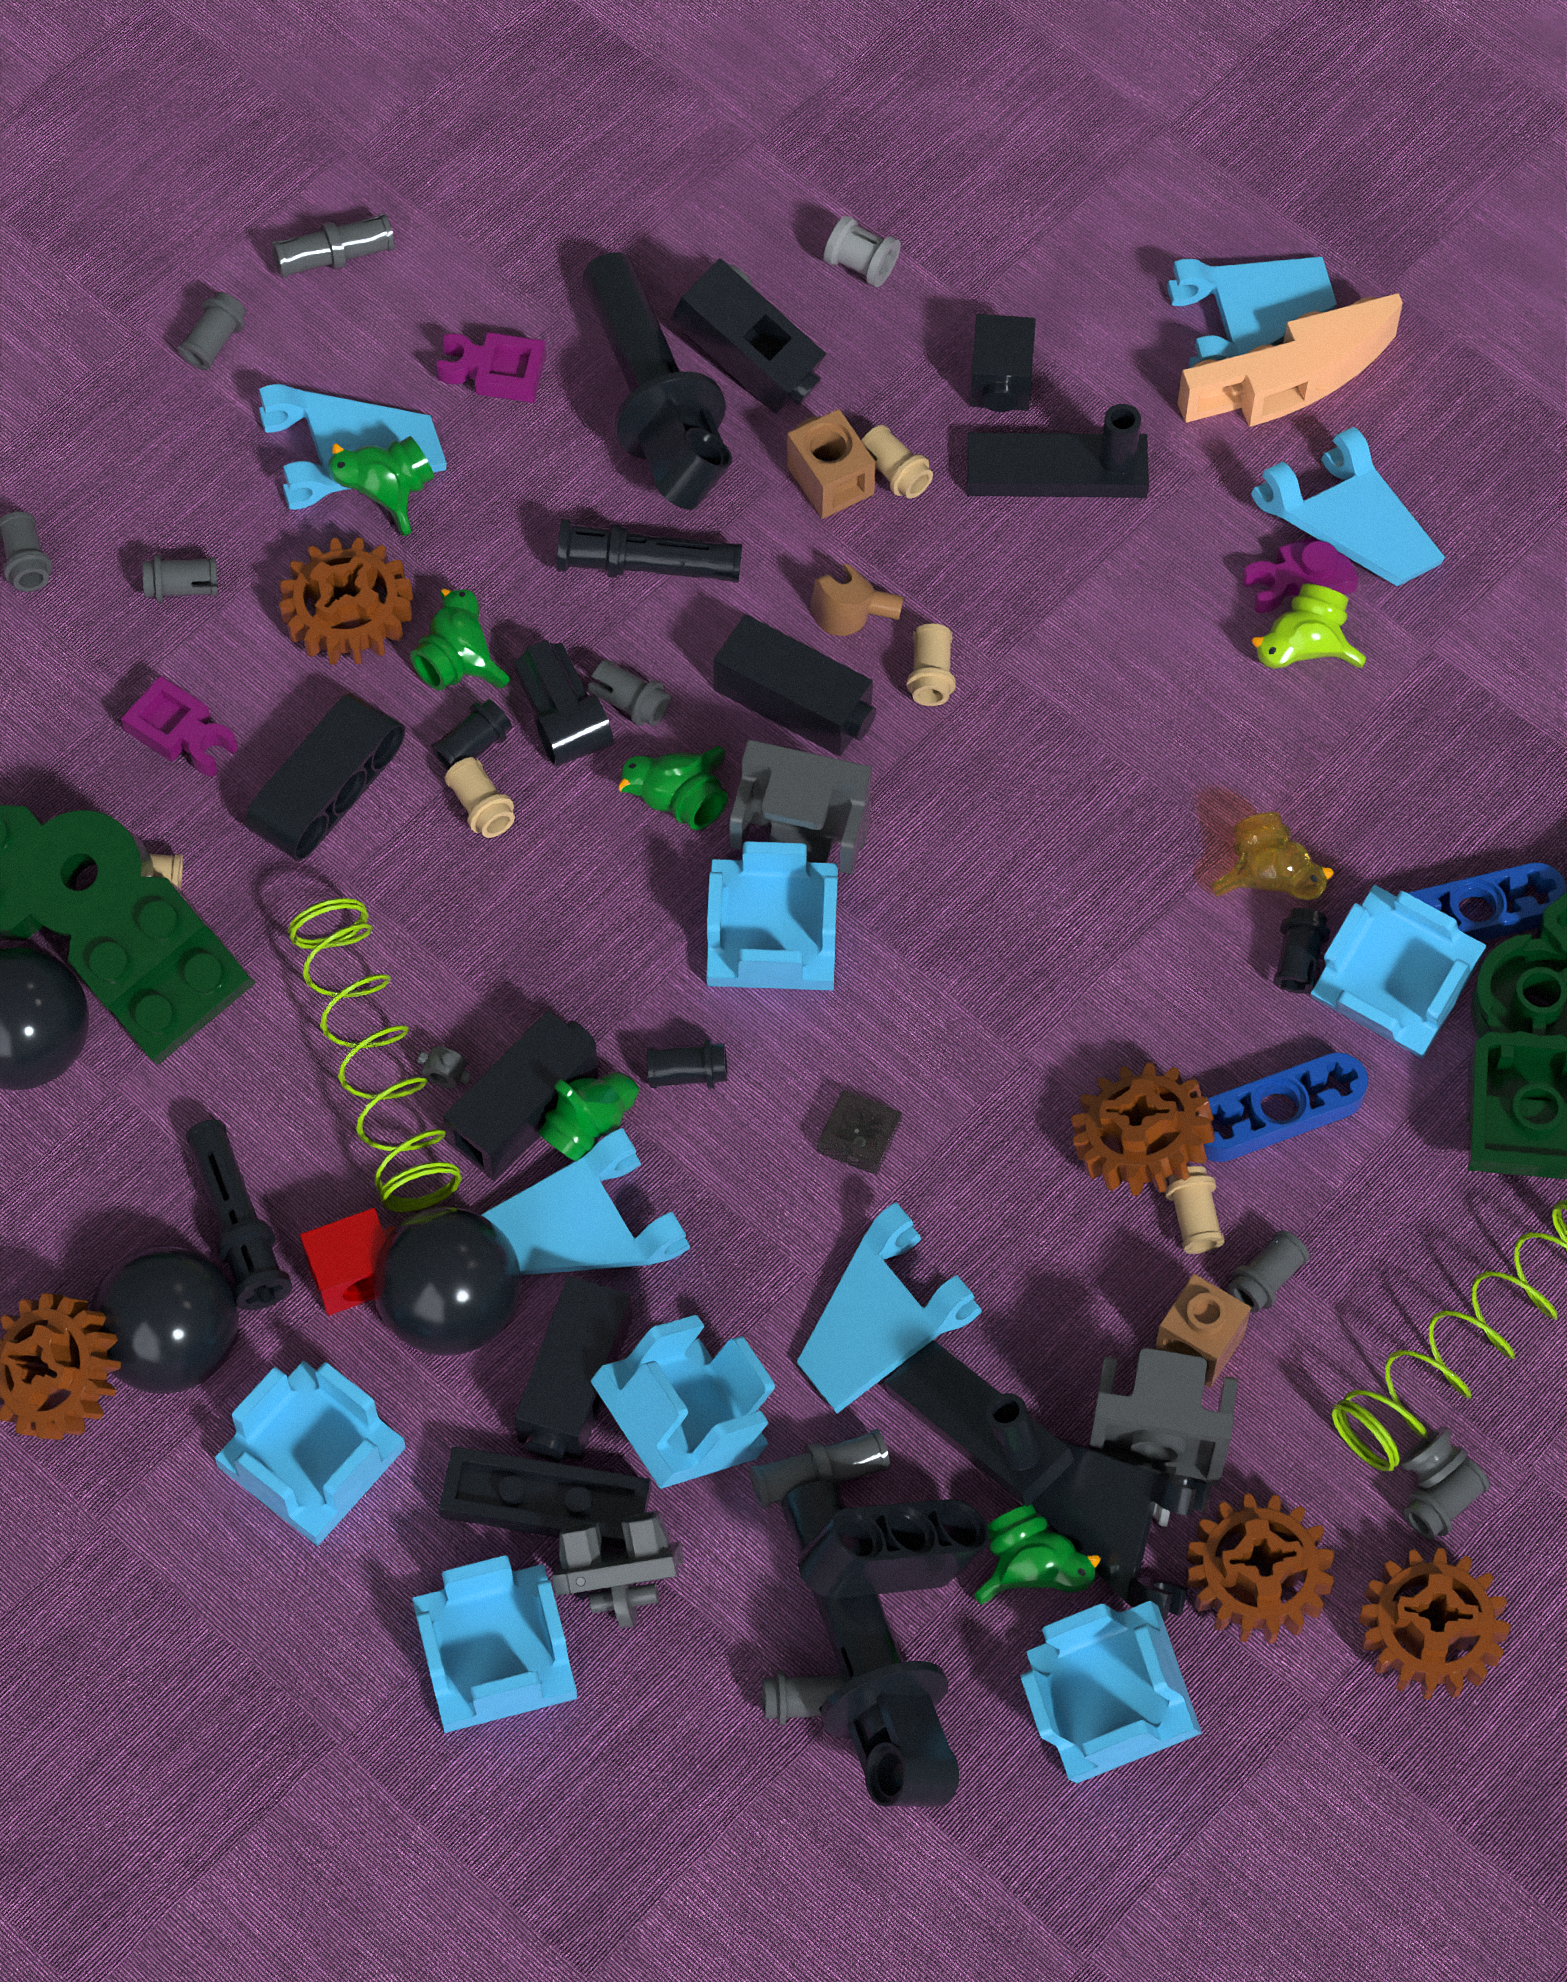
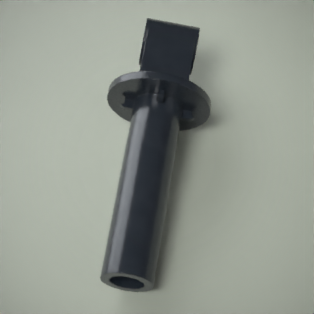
[583,253,732,510]
[781,1480,959,1807]

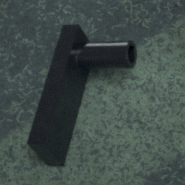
[967,404,1149,498]
[884,1340,1074,1507]

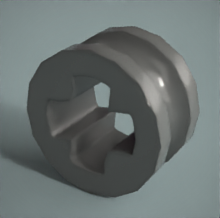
[1399,1426,1468,1491]

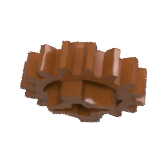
[279,537,413,665]
[1071,1062,1215,1196]
[0,1293,121,1440]
[1186,1493,1335,1644]
[1358,1548,1511,1699]

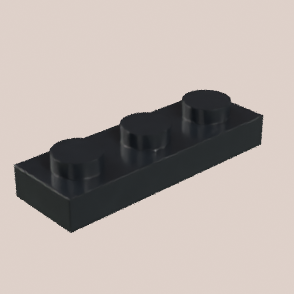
[439,1446,651,1549]

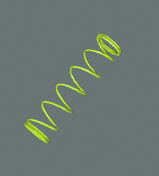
[288,898,462,1212]
[1332,1199,1567,1471]

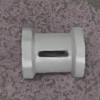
[824,215,901,288]

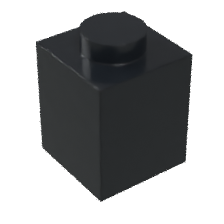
[970,314,1036,412]

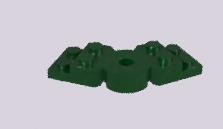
[0,805,256,1065]
[1466,892,1567,1179]

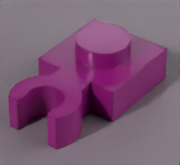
[436,332,546,403]
[1242,537,1359,613]
[121,675,238,777]

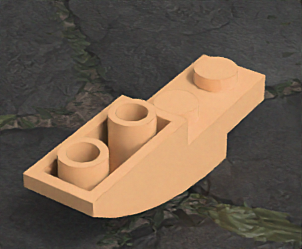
[1177,293,1403,427]

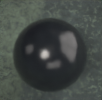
[0,948,89,1090]
[373,1207,521,1356]
[90,1246,239,1394]

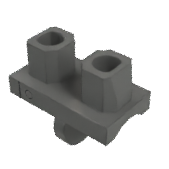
[552,1511,684,1629]

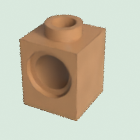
[787,409,875,519]
[1155,1274,1251,1389]

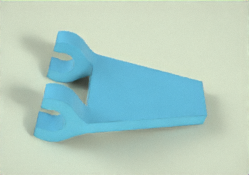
[1167,257,1337,368]
[259,384,447,510]
[1251,426,1446,587]
[481,1128,691,1275]
[797,1202,982,1414]

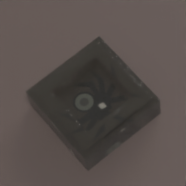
[817,1089,902,1176]

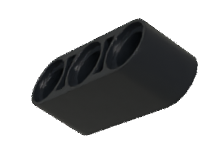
[245,693,405,861]
[797,1499,989,1599]

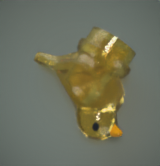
[1211,812,1334,901]

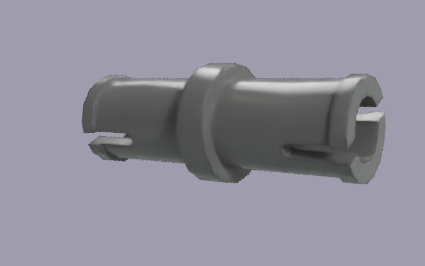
[271,213,395,279]
[749,1429,890,1509]

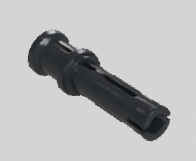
[556,517,742,583]
[185,1119,293,1310]

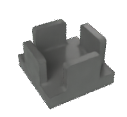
[729,739,872,875]
[1089,1348,1238,1487]

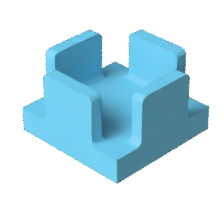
[707,842,838,990]
[1310,884,1487,1059]
[590,1315,775,1489]
[215,1360,406,1547]
[412,1556,578,1733]
[1020,1601,1202,1784]

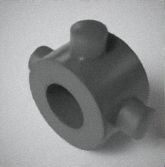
[417,1046,472,1089]

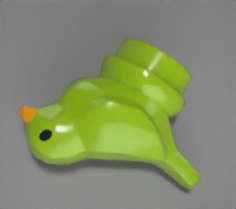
[1251,584,1366,669]

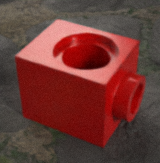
[300,1207,395,1316]

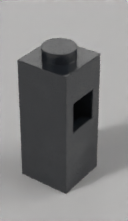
[670,258,826,414]
[713,614,877,757]
[443,1010,599,1182]
[515,1275,633,1461]

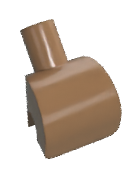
[811,564,904,636]

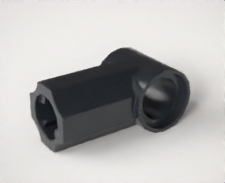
[514,640,614,767]

